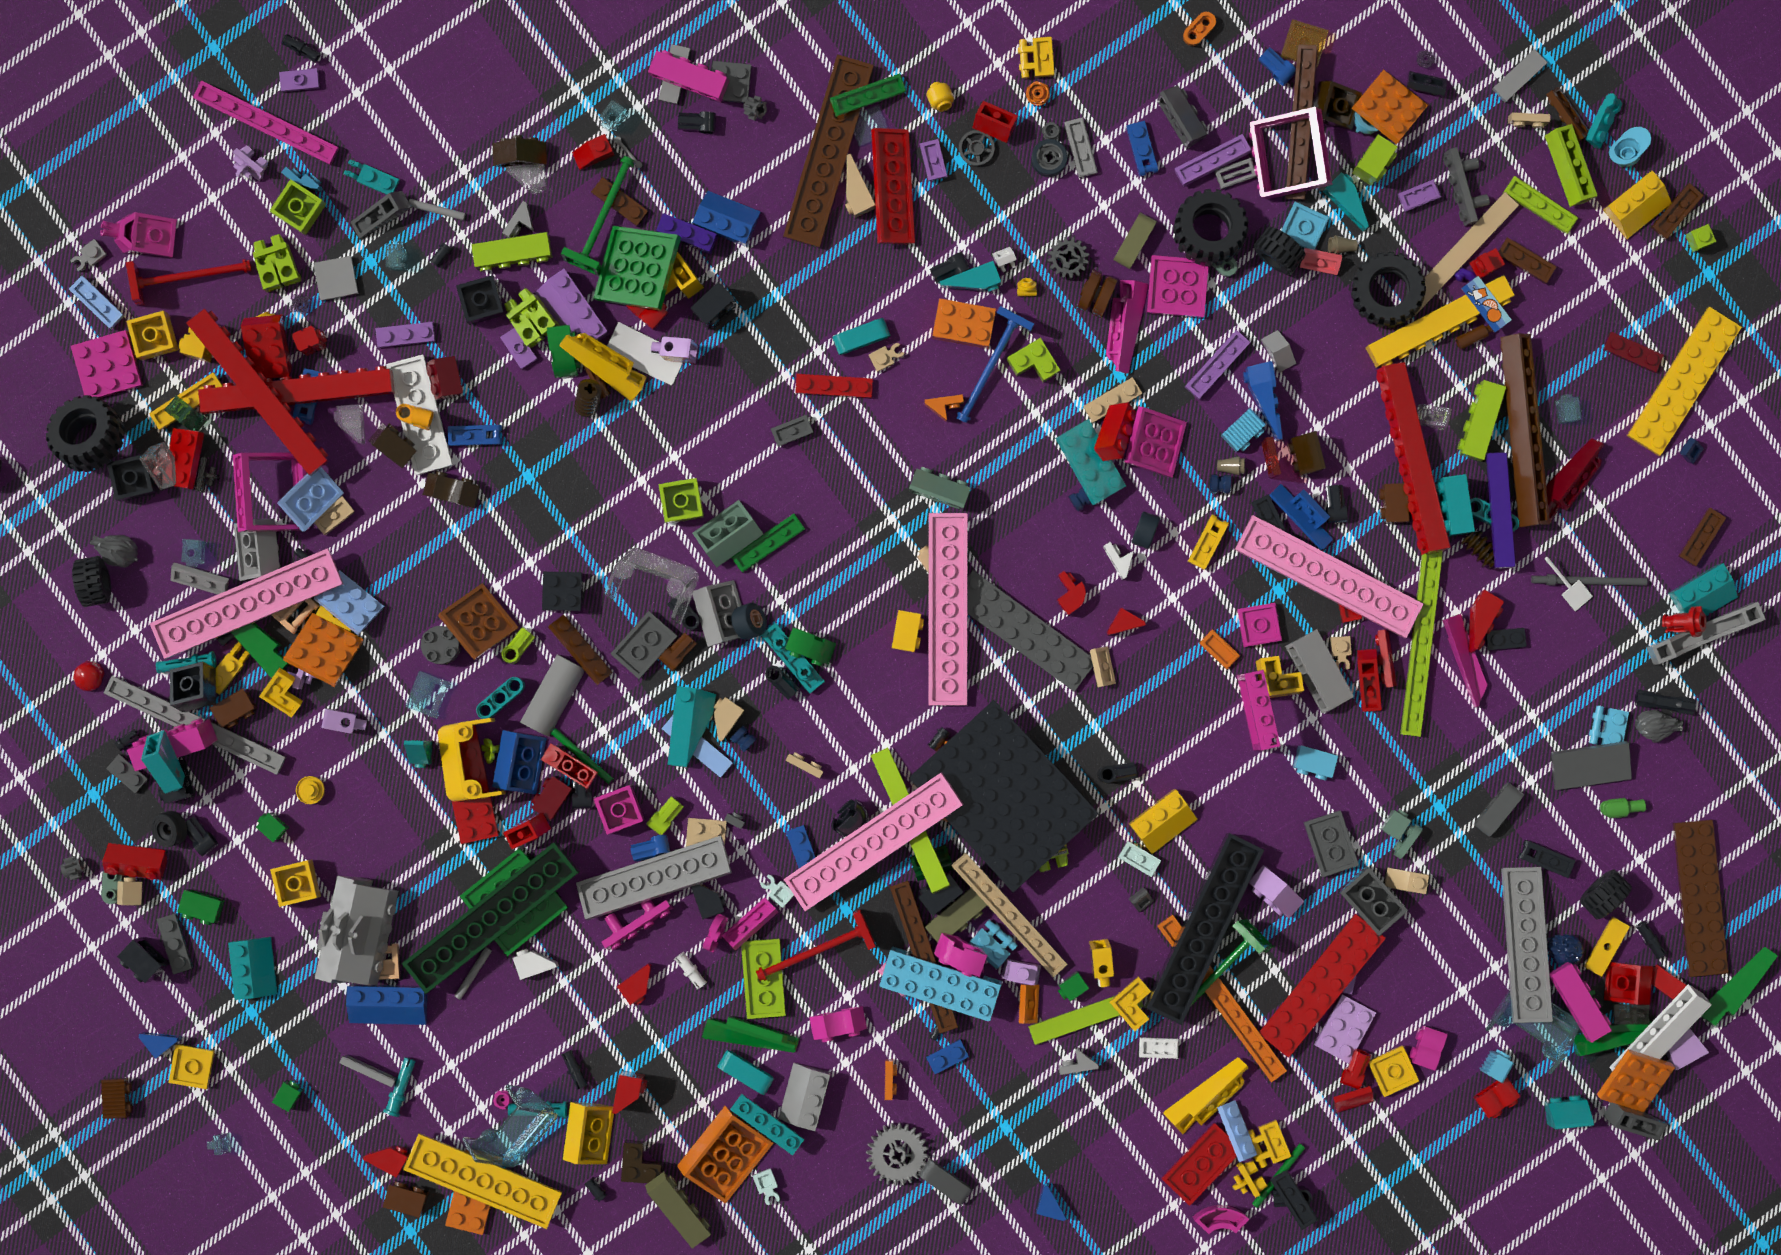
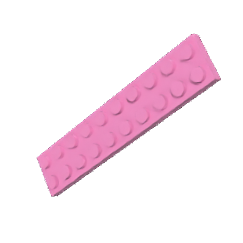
[928,513,967,705]
[1235,515,1423,638]
[149,548,343,659]
[784,772,964,911]

